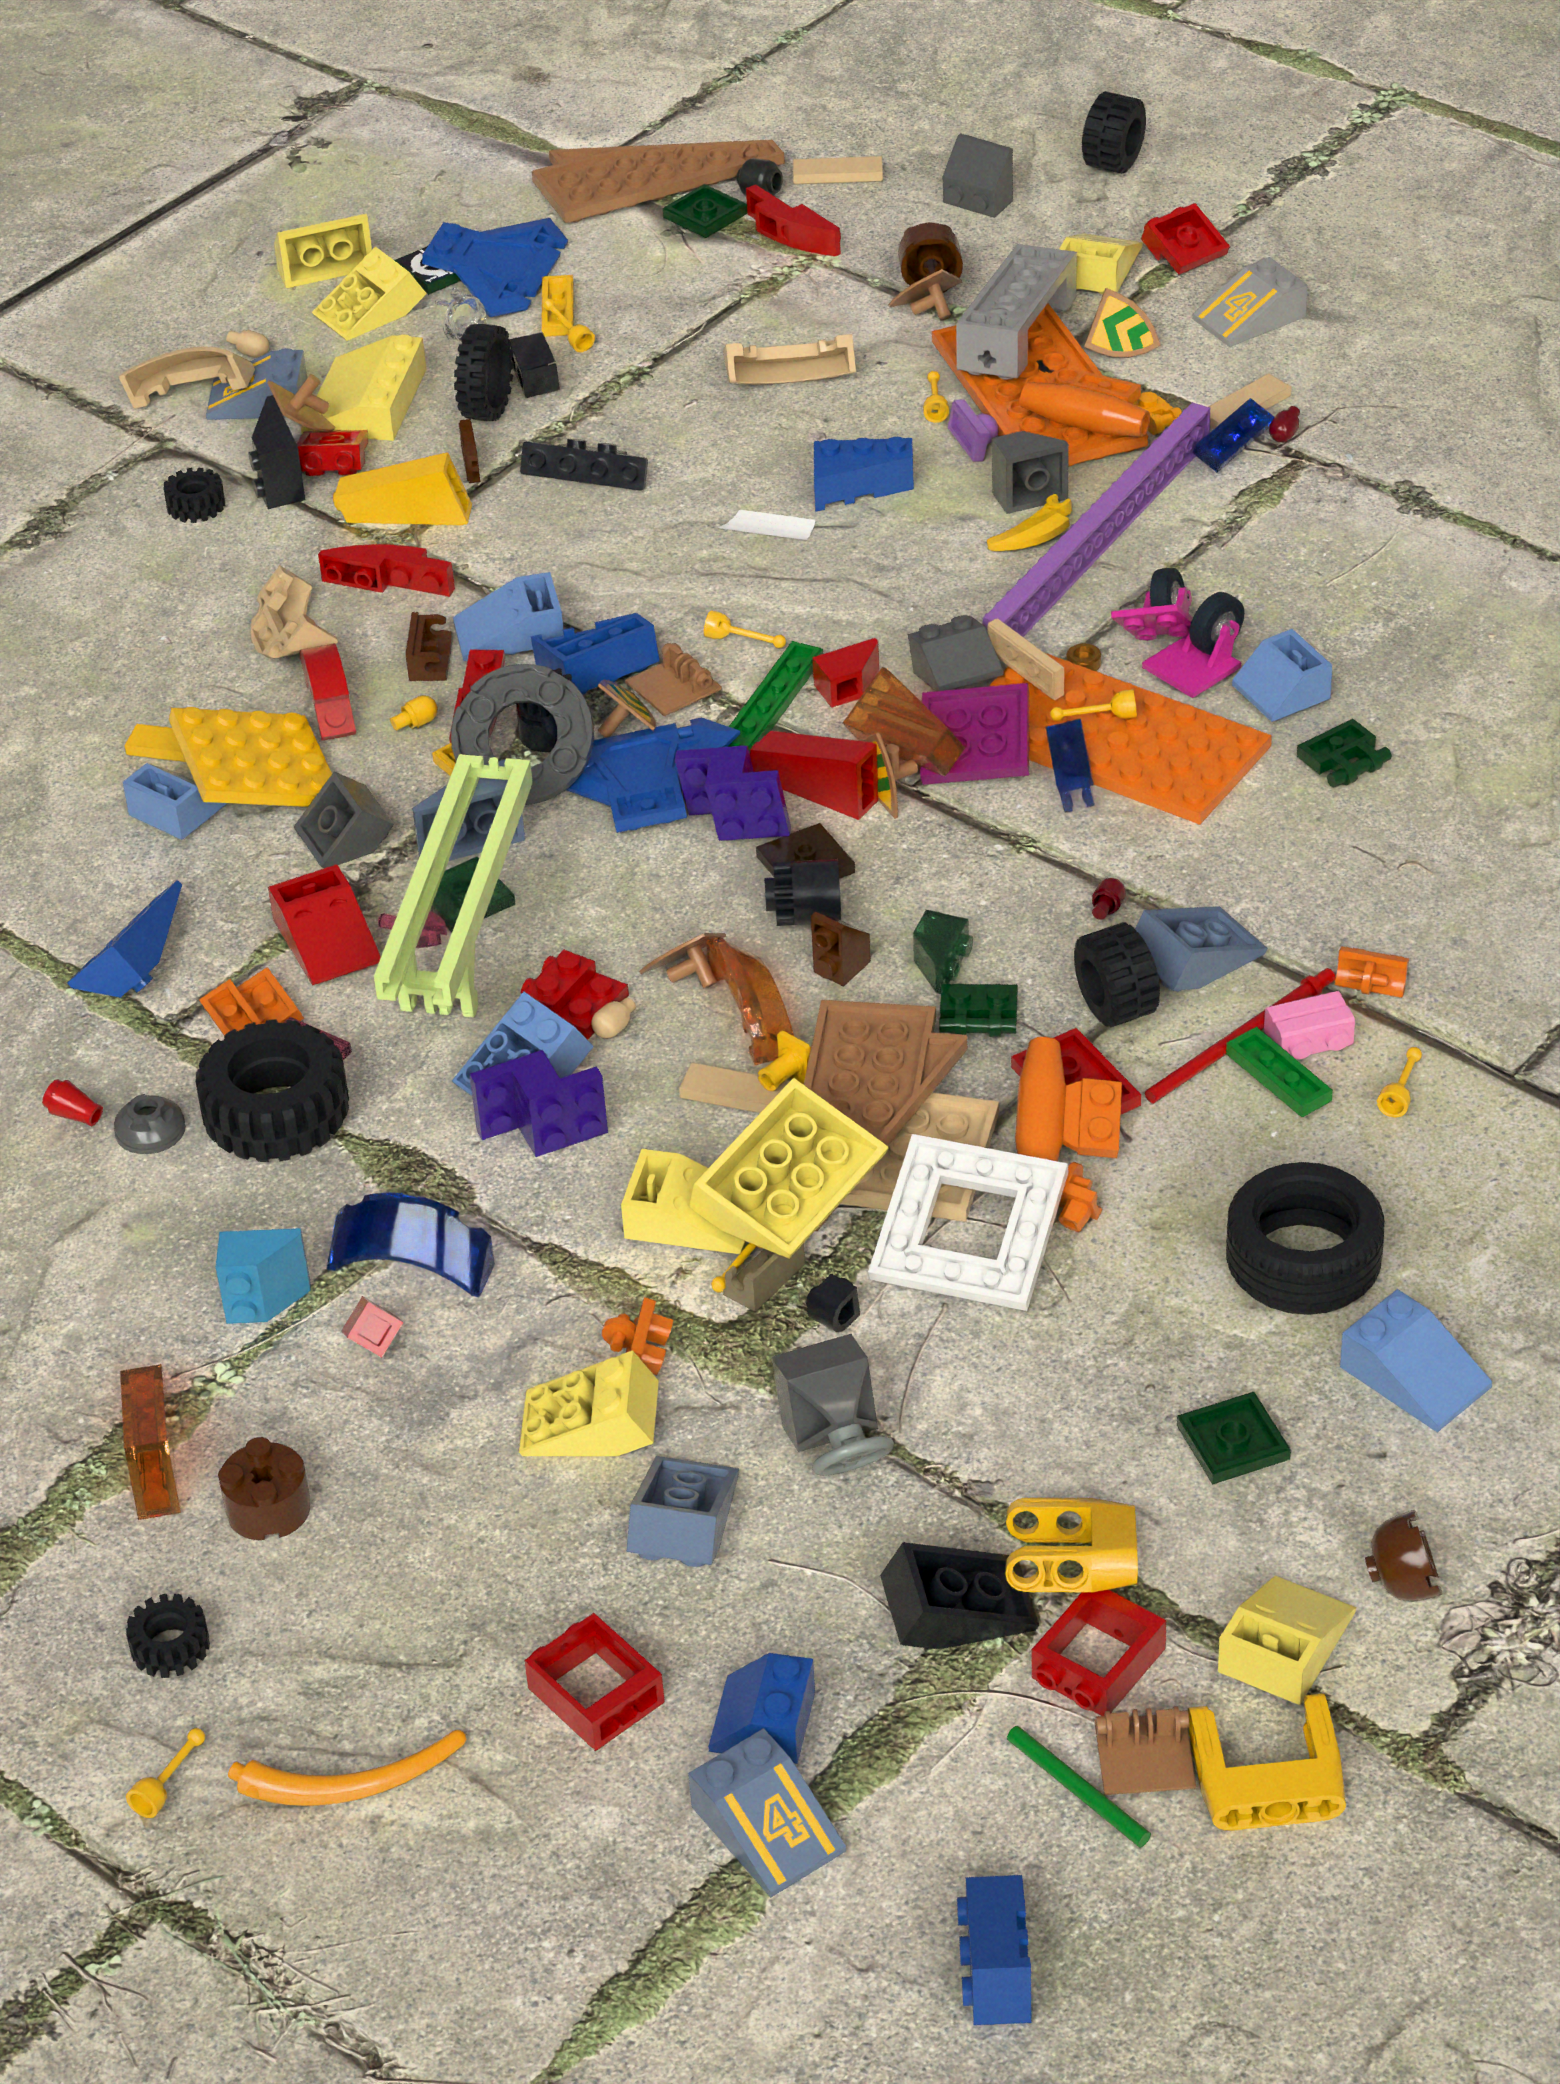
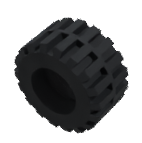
[1082,91,1146,174]
[1074,922,1160,1028]

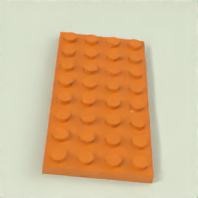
[932,303,1148,467]
[989,653,1272,825]

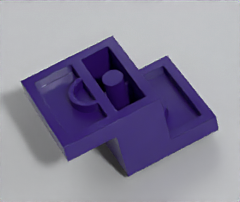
[675,745,791,841]
[469,1050,608,1157]

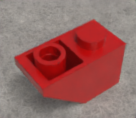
[812,638,879,708]

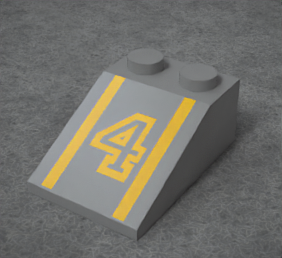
[1192,257,1308,347]

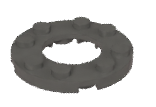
[451,664,594,805]

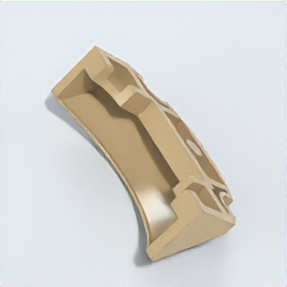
[723,334,856,385]
[119,347,255,408]
[251,565,338,659]

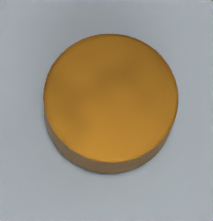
[1066,643,1101,671]

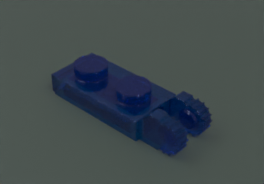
[1046,719,1095,813]

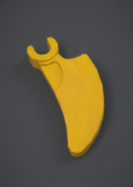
[987,494,1072,551]

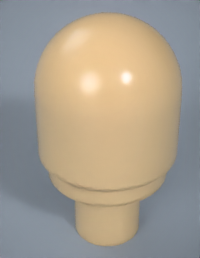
[227,330,269,358]
[592,998,636,1039]

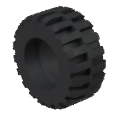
[195,1019,349,1162]

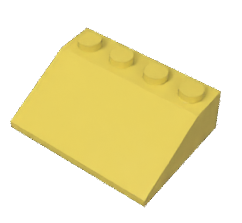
[301,335,427,441]
[690,1078,889,1259]

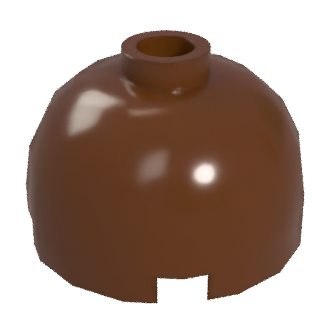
[1365,1510,1442,1602]

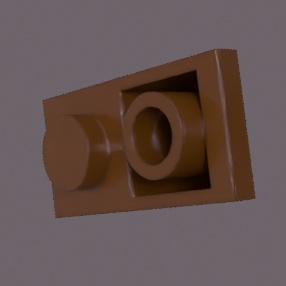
[811,912,871,987]

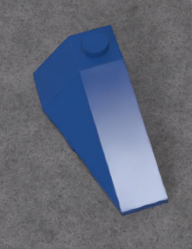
[67,880,182,998]

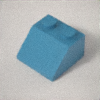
[215,1228,311,1324]

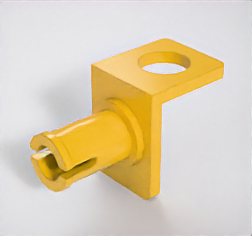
[758,1031,811,1091]

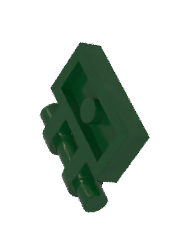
[1297,718,1392,788]
[939,984,1018,1037]

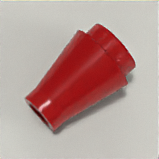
[42,1079,103,1127]

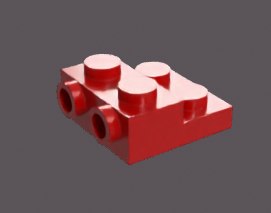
[1141,203,1230,275]
[296,430,368,476]
[521,949,629,1040]

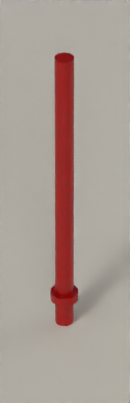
[1145,968,1336,1104]

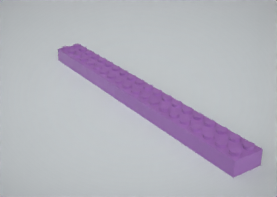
[982,402,1210,637]

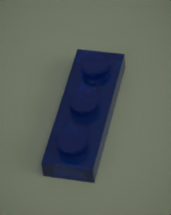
[1192,398,1274,472]

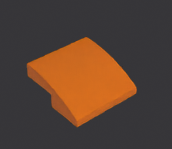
[199,967,304,1036]

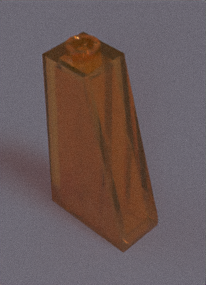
[843,667,965,776]
[120,1364,181,1520]

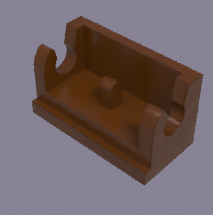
[405,612,452,681]

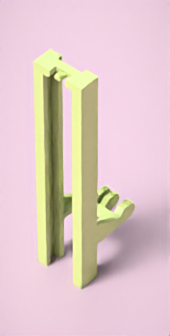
[374,754,533,1018]

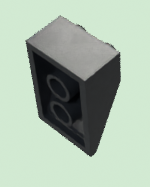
[248,395,306,509]
[880,1542,1039,1649]

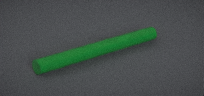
[1007,1726,1151,1848]

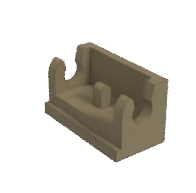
[723,1243,805,1312]

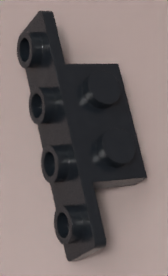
[520,439,648,491]

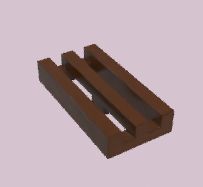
[458,419,481,484]

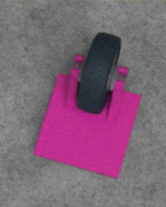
[1111,568,1193,641]
[1142,592,1245,698]

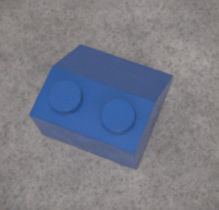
[708,1653,815,1764]

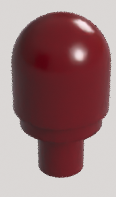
[1269,406,1300,443]
[1092,878,1126,920]

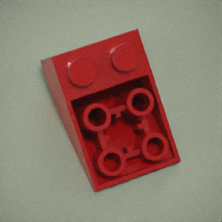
[268,864,381,986]

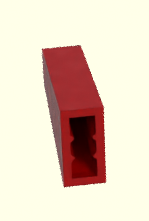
[750,731,878,820]

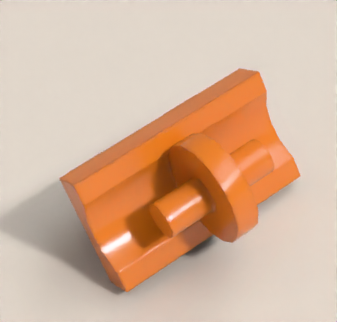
[1335,946,1409,998]
[1059,1162,1102,1232]
[602,1297,673,1376]

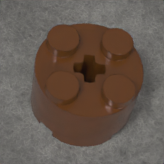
[898,222,963,293]
[218,1437,310,1540]

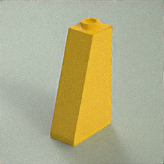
[333,452,472,525]

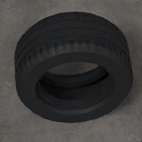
[1226,1162,1385,1315]

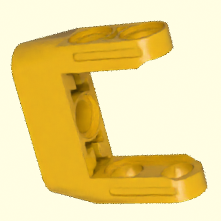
[1005,1498,1138,1592]
[1188,1693,1346,1831]

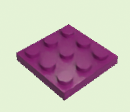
[920,683,1029,785]

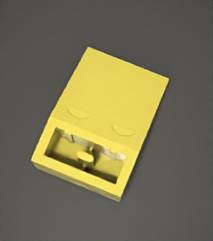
[1059,233,1143,294]
[312,246,427,341]
[621,1149,746,1254]
[519,1350,659,1456]
[1218,1576,1356,1705]

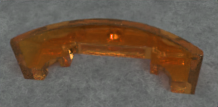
[706,937,794,1065]

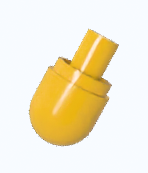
[390,695,438,731]

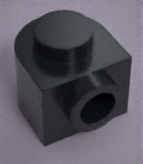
[806,1274,860,1332]

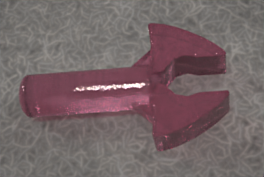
[378,911,447,948]

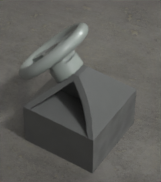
[771,1334,894,1476]

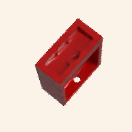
[1031,1590,1166,1716]
[524,1613,665,1751]

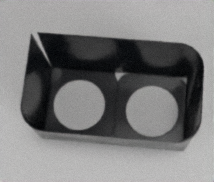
[510,332,560,398]

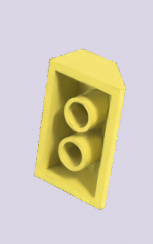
[274,214,372,288]

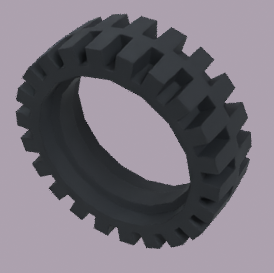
[454,324,514,421]

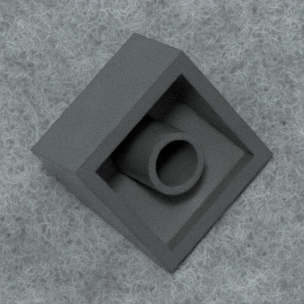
[942,133,1013,218]
[992,431,1069,514]
[908,615,1004,691]
[294,771,394,868]

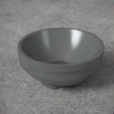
[114,1094,186,1154]

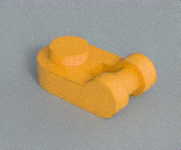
[1133,392,1182,435]

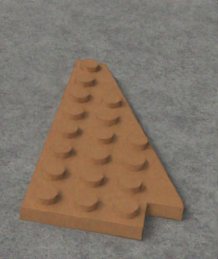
[531,139,785,223]
[804,1000,968,1231]

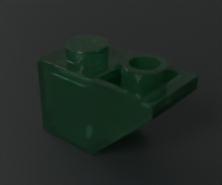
[913,910,973,994]

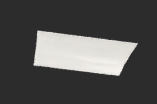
[718,510,816,540]

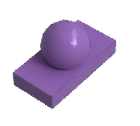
[947,399,998,462]

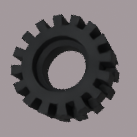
[163,467,225,523]
[126,1594,210,1678]

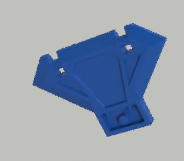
[422,218,568,317]
[566,717,740,833]

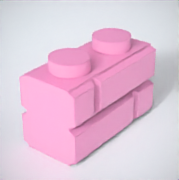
[1264,991,1355,1059]

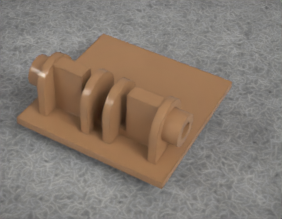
[625,643,722,716]
[1094,1706,1196,1795]

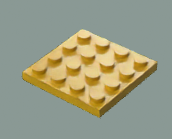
[169,707,332,807]

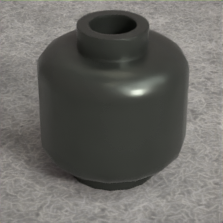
[736,158,783,196]

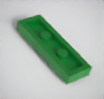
[1226,1027,1333,1117]

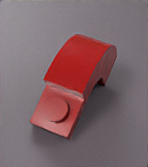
[300,643,356,741]

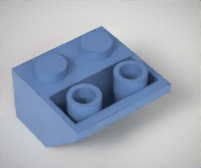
[1232,629,1332,722]
[123,763,227,840]

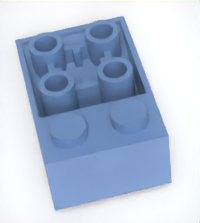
[453,572,563,661]
[452,991,594,1096]

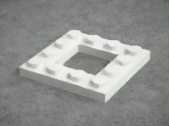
[868,1134,1069,1311]

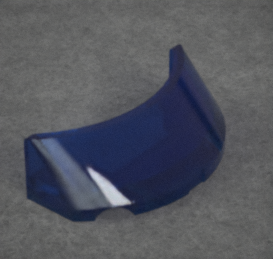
[327,1192,495,1297]

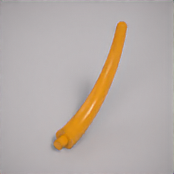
[228,1730,466,1806]

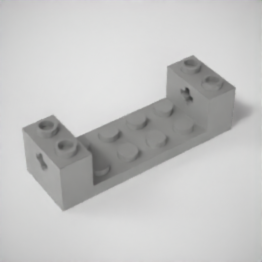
[956,244,1077,379]

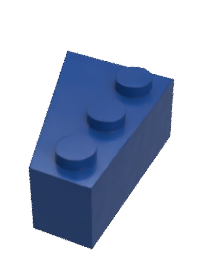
[814,437,914,512]
[530,613,660,695]
[957,1875,1031,2025]

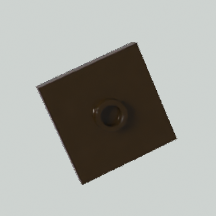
[756,823,855,879]

